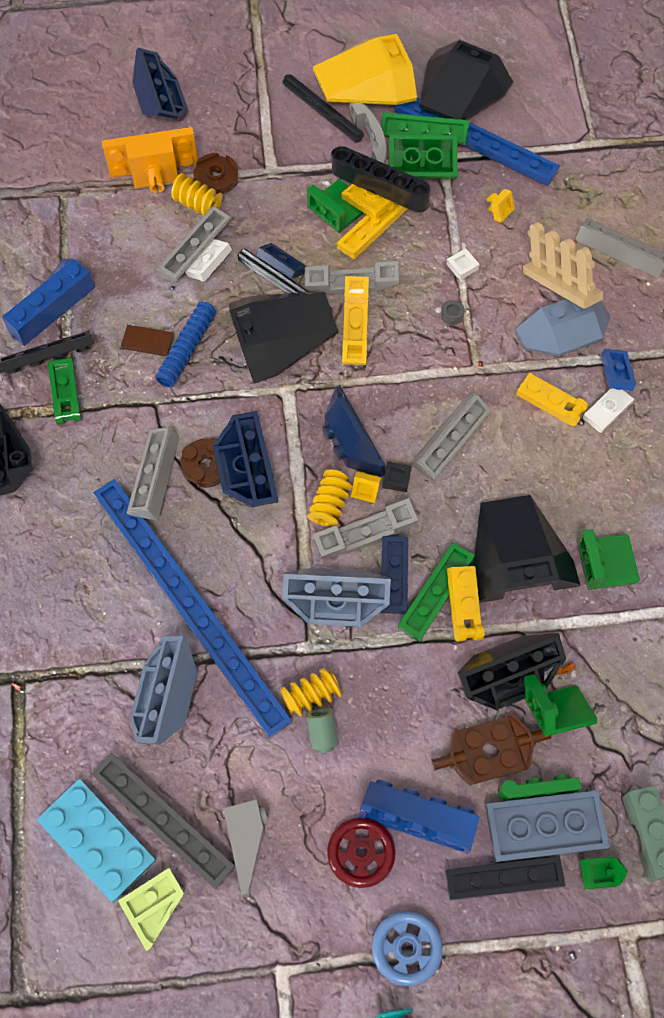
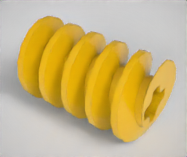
[171,173,222,216]
[307,469,352,526]
[280,668,342,717]

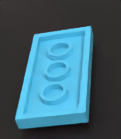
[36,779,156,904]

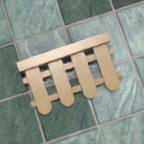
[523,222,603,309]

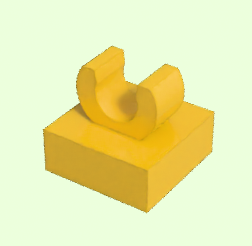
[487,189,515,223]
[351,471,381,503]

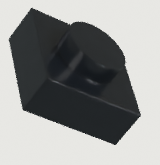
[382,461,412,492]

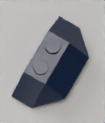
[132,48,188,120]
[322,385,385,477]
[213,411,279,507]

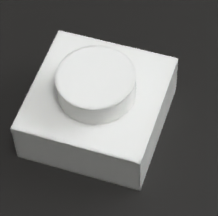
[446,248,480,280]

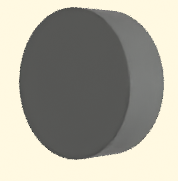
[441,300,465,325]

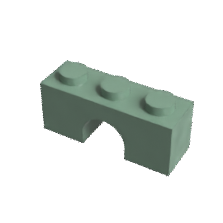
[622,786,664,883]

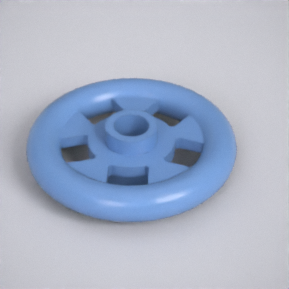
[372,911,443,986]

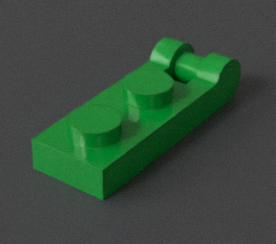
[48,358,82,425]
[498,774,582,801]

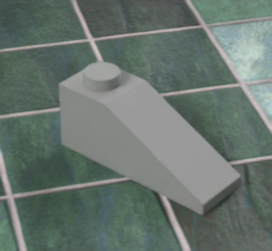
[223,800,268,898]

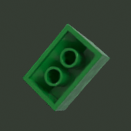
[388,135,458,179]

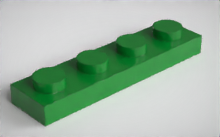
[381,112,470,145]
[398,542,475,642]

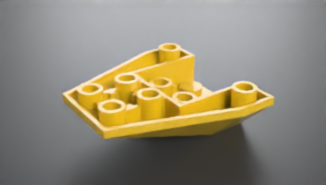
[313,34,417,105]

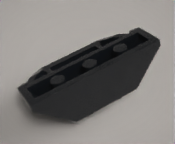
[458,633,566,710]

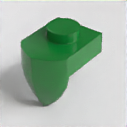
[580,857,628,890]

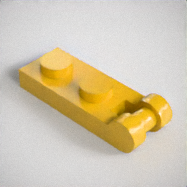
[516,372,589,426]
[447,566,485,642]

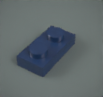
[256,243,307,279]

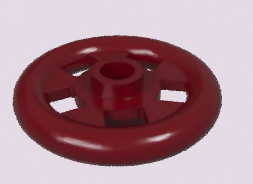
[327,818,396,888]

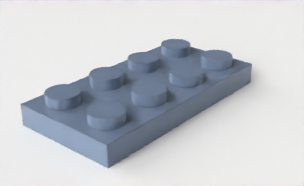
[485,790,610,863]

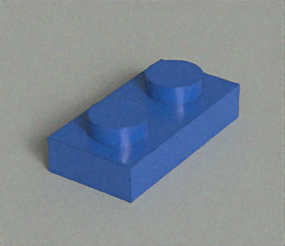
[601,349,636,391]

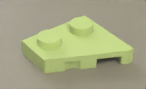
[118,868,184,951]

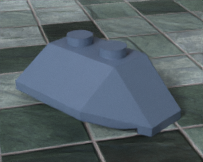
[515,299,611,356]
[282,568,391,627]
[130,636,197,745]

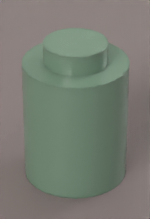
[306,708,339,753]

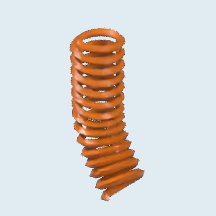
[556,662,576,675]

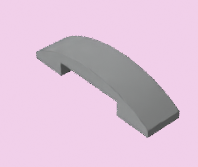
[349,103,386,164]
[305,261,399,294]
[313,498,419,558]

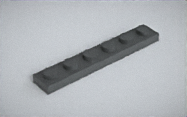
[92,753,235,890]

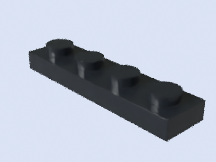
[0,330,94,374]
[445,856,566,901]

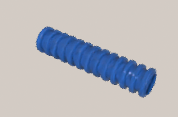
[155,302,217,388]

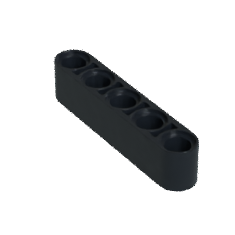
[331,146,430,212]

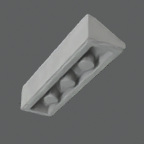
[157,206,232,282]
[576,219,664,278]
[410,393,491,480]
[127,427,179,520]

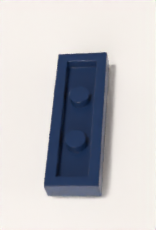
[380,536,408,614]

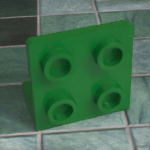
[307,179,363,233]
[577,529,640,590]
[524,674,597,737]

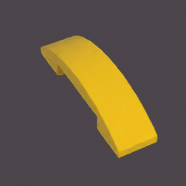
[342,276,369,365]

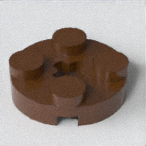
[193,153,238,195]
[181,438,220,488]

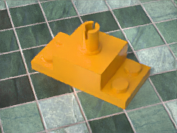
[102,127,198,193]

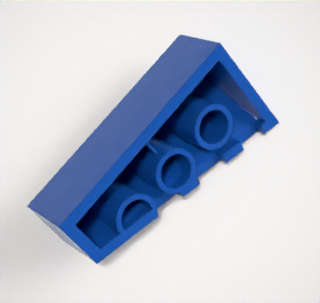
[2,258,95,346]
[359,779,480,854]

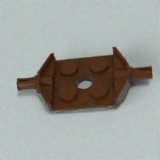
[431,713,552,785]

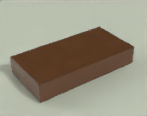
[121,325,174,356]

